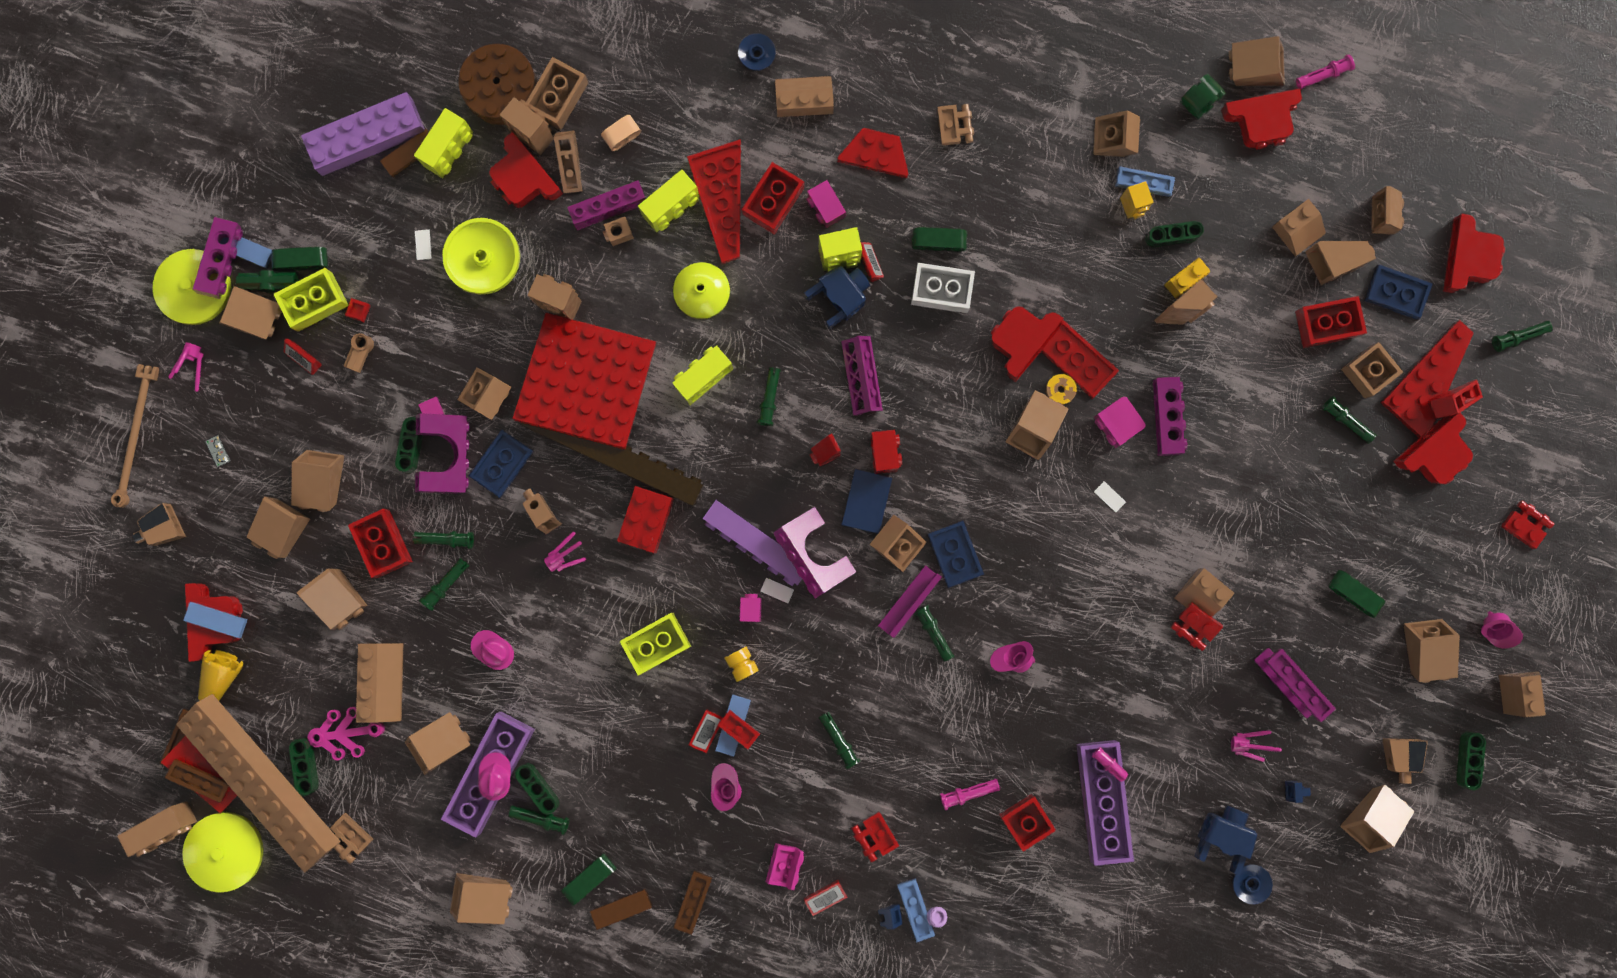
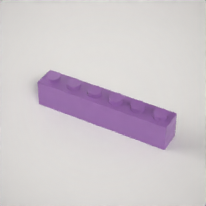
[703,500,802,586]

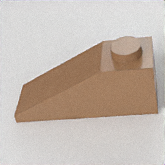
[554,130,583,193]

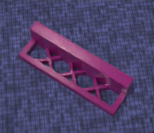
[841,336,883,415]
[878,565,942,638]

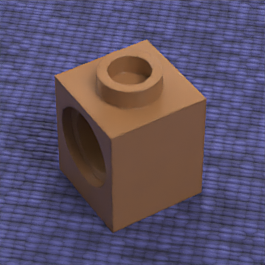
[603,217,634,246]

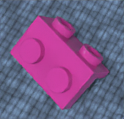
[766,843,804,890]

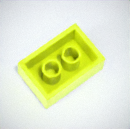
[414,108,473,178]
[638,170,700,233]
[819,227,862,272]
[274,268,348,332]
[673,346,734,406]
[620,613,692,676]

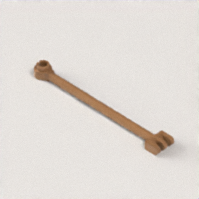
[111,364,159,508]

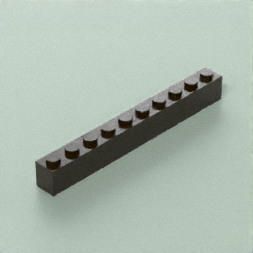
[520,422,704,507]

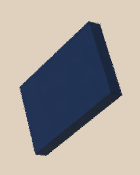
[1364,264,1432,320]
[469,430,534,498]
[842,469,892,534]
[927,521,984,588]

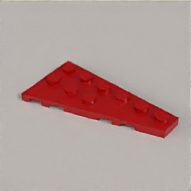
[687,139,741,264]
[1380,320,1474,438]

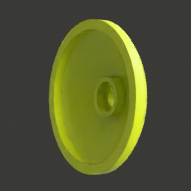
[673,262,730,319]

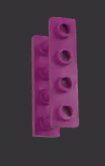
[1254,648,1336,722]

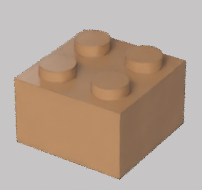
[1341,342,1403,399]

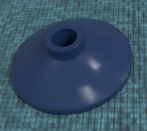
[738,33,776,71]
[1233,864,1273,904]

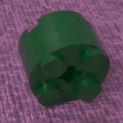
[1180,73,1226,120]

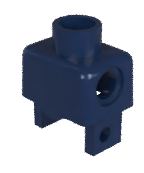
[804,266,870,330]
[1194,805,1257,876]

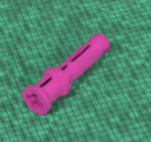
[1295,54,1355,90]
[940,779,1000,810]

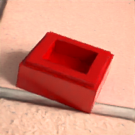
[345,298,371,322]

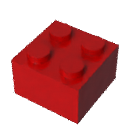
[870,430,902,474]
[999,794,1056,852]

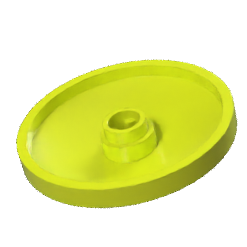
[443,218,520,294]
[153,249,231,325]
[183,812,263,892]

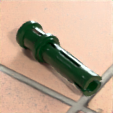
[1492,321,1553,352]
[756,367,781,426]
[1322,396,1376,444]
[413,531,474,549]
[419,558,470,611]
[914,604,954,662]
[819,712,861,770]
[509,805,569,835]

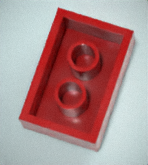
[742,162,805,235]
[1295,296,1367,348]
[617,486,674,554]
[348,509,413,578]

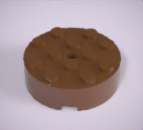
[459,44,538,125]

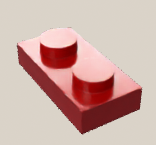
[718,710,760,749]

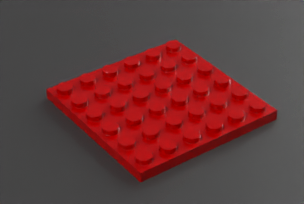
[513,313,656,450]

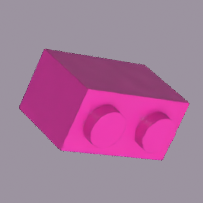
[806,180,846,228]
[740,594,762,622]

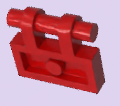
[1501,500,1555,549]
[1171,602,1223,651]
[851,811,899,862]

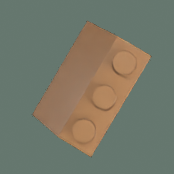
[775,76,834,117]

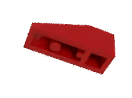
[1430,380,1483,418]
[810,434,841,467]

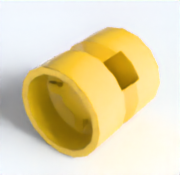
[725,646,759,682]

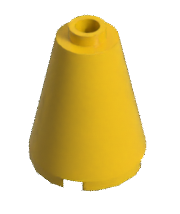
[198,650,243,701]

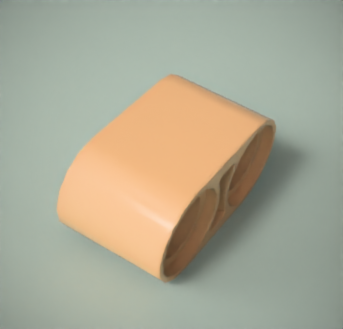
[601,115,641,151]

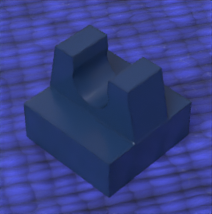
[1285,780,1311,803]
[878,904,902,929]

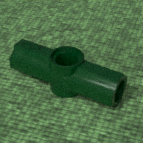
[236,270,299,293]

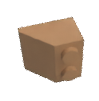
[1094,110,1140,157]
[1372,186,1404,234]
[1272,199,1326,256]
[457,368,511,420]
[870,515,927,572]
[1175,568,1234,617]

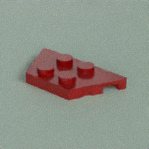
[837,128,909,178]

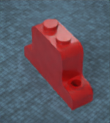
[1221,89,1302,150]
[489,132,563,208]
[1443,214,1505,293]
[991,306,1064,382]
[1394,412,1473,484]
[185,583,243,662]

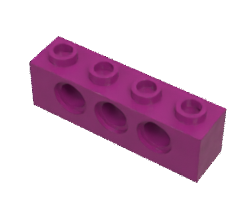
[567,180,646,230]
[193,217,243,299]
[1153,377,1187,456]

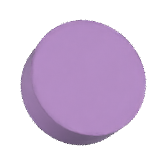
[927,907,947,927]

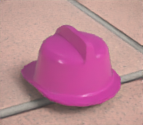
[1481,611,1523,648]
[471,630,514,670]
[990,641,1035,673]
[478,752,511,801]
[711,763,742,811]

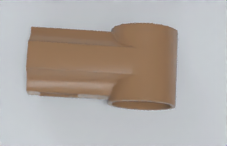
[344,333,374,373]

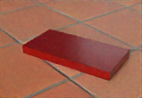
[1041,320,1119,399]
[161,736,237,814]

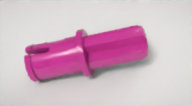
[1092,747,1128,782]

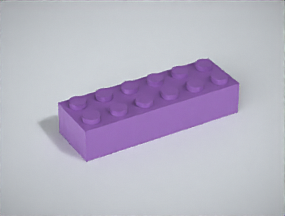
[301,92,425,176]
[441,712,535,838]
[1076,740,1134,866]

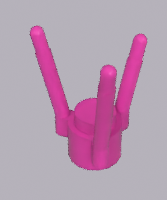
[168,342,204,392]
[544,532,586,572]
[1231,730,1282,762]

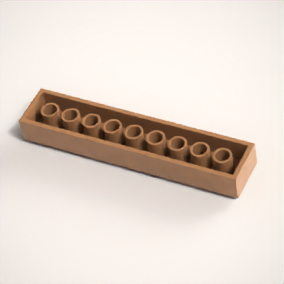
[176,694,341,873]

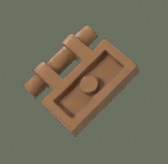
[937,104,974,146]
[330,813,374,864]

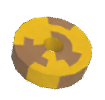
[1045,374,1077,405]

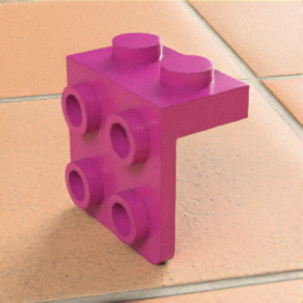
[1094,397,1146,448]

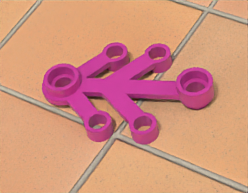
[308,707,385,761]

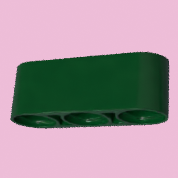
[1145,221,1204,247]
[912,227,967,252]
[271,247,328,271]
[395,417,423,473]
[1328,570,1386,618]
[1456,732,1486,790]
[289,738,319,796]
[515,763,560,814]
[561,853,616,906]

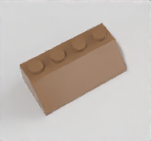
[1154,279,1217,325]
[356,643,403,723]

